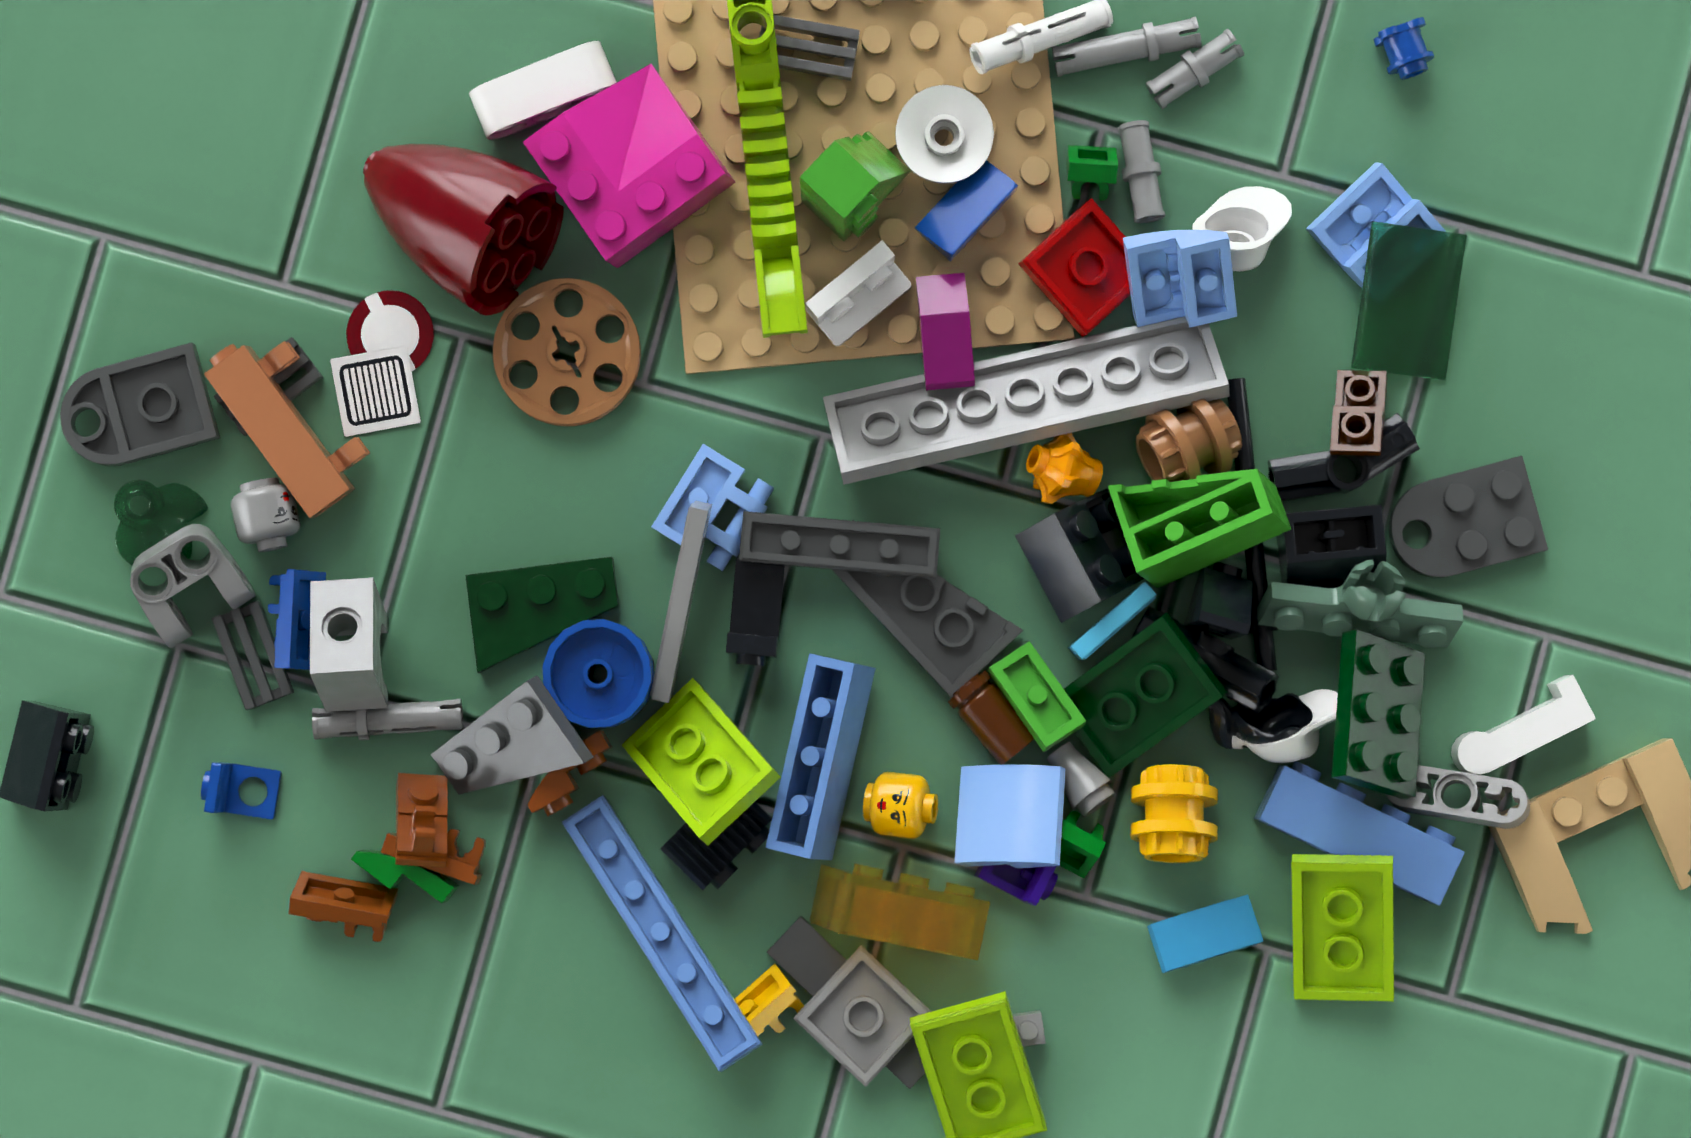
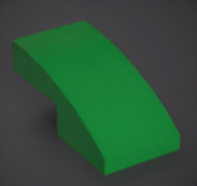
[351,850,459,903]

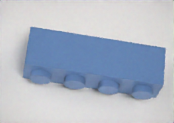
[765,653,876,860]
[1254,761,1465,906]

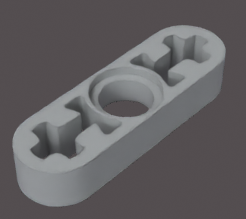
[1386,765,1530,829]

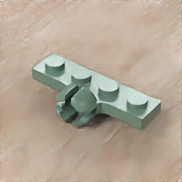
[1257,560,1464,648]

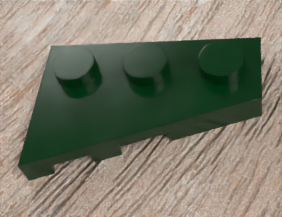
[465,557,619,673]

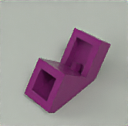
[916,273,975,391]

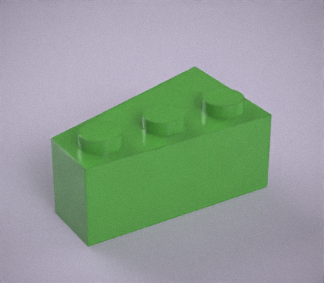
[800,131,911,241]
[1108,469,1291,588]

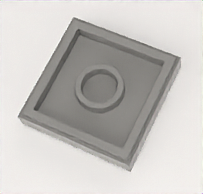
[793,945,932,1087]

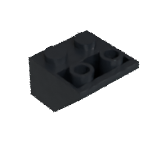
[1015,488,1144,623]
[1277,504,1387,588]
[0,700,94,812]

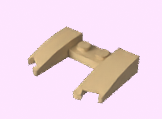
[1488,738,1691,934]

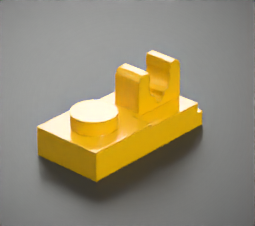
[734,963,804,1036]

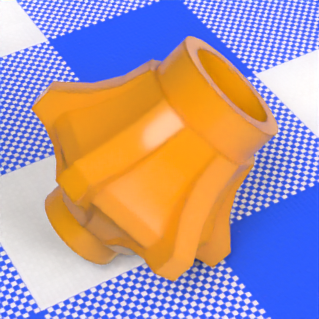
[1026,433,1103,504]

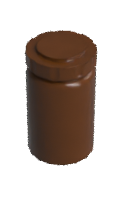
[947,671,1034,765]

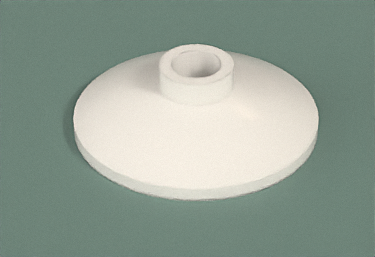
[895,85,994,184]

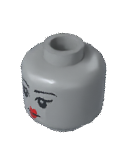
[231,478,301,552]

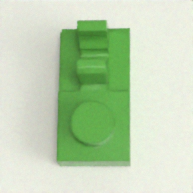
[988,641,1086,752]

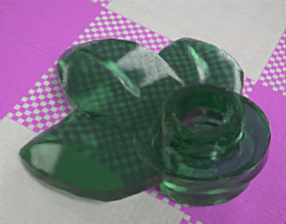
[114,480,208,565]

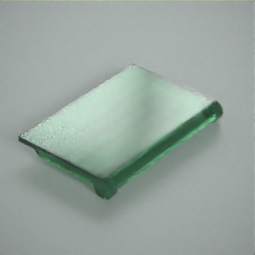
[1351,221,1467,381]

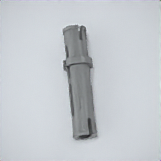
[1052,16,1202,77]
[312,698,463,740]

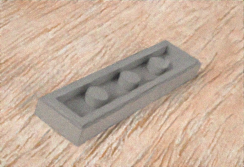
[650,501,712,703]

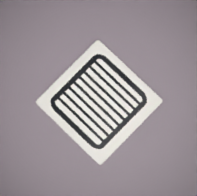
[330,346,421,437]

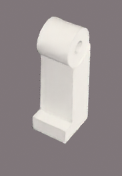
[1451,675,1596,775]

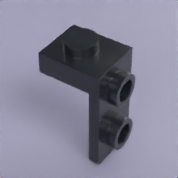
[726,557,785,666]

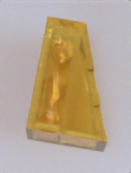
[809,863,990,960]

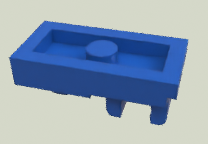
[268,569,326,670]

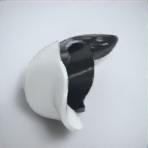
[1209,689,1338,763]

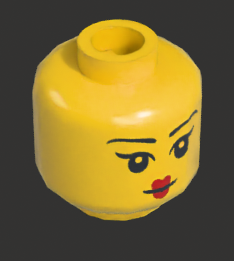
[863,772,938,839]

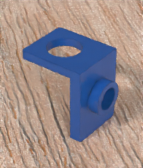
[201,762,282,819]

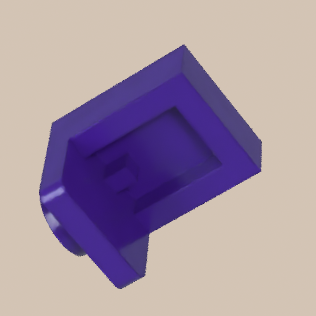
[974,864,1058,906]

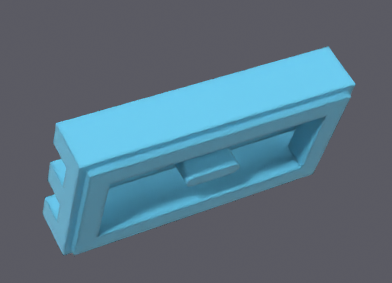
[1068,581,1157,661]

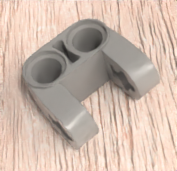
[130,524,256,648]

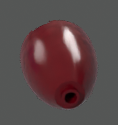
[363,144,564,316]

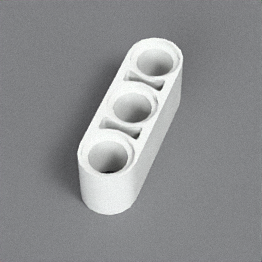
[469,41,617,140]

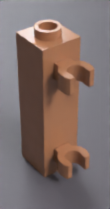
[204,341,370,518]

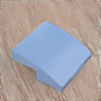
[1306,162,1449,303]
[1123,230,1237,328]
[954,764,1066,869]

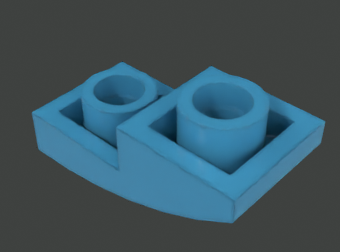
[1147,894,1264,973]

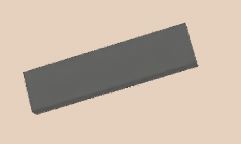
[739,511,941,579]
[767,916,925,1089]

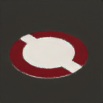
[346,290,434,371]

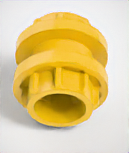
[1130,764,1218,863]

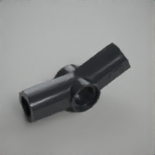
[1268,413,1420,501]
[1131,606,1279,713]

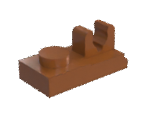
[395,773,448,867]
[381,829,486,885]
[289,871,398,942]

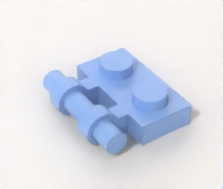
[651,444,774,572]

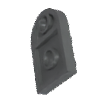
[60,342,220,466]
[1389,455,1548,578]

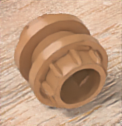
[1136,399,1242,482]

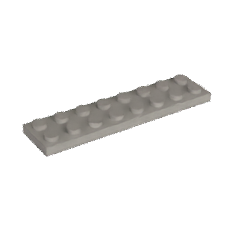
[823,317,1230,485]

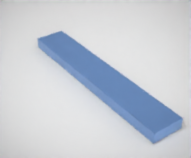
[562,795,763,1072]

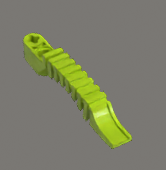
[727,0,808,338]

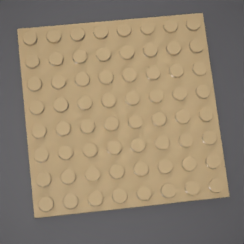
[653,0,1075,375]

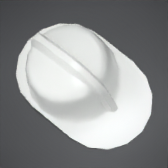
[1192,186,1292,272]

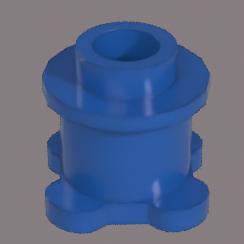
[1373,17,1434,80]

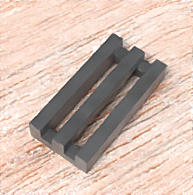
[759,15,860,81]

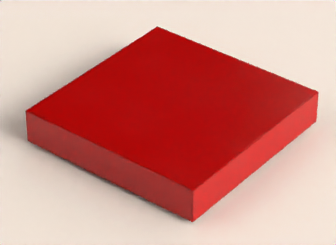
[1018,198,1130,337]

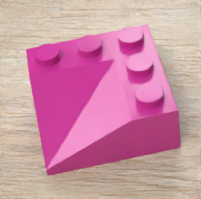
[523,64,736,268]

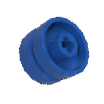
[542,619,655,728]

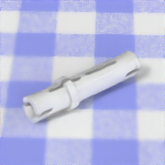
[969,0,1113,74]

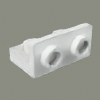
[805,240,911,346]

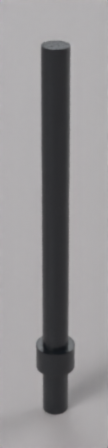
[1228,378,1278,671]

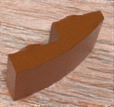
[527,730,613,817]

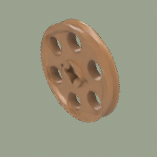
[493,278,641,426]

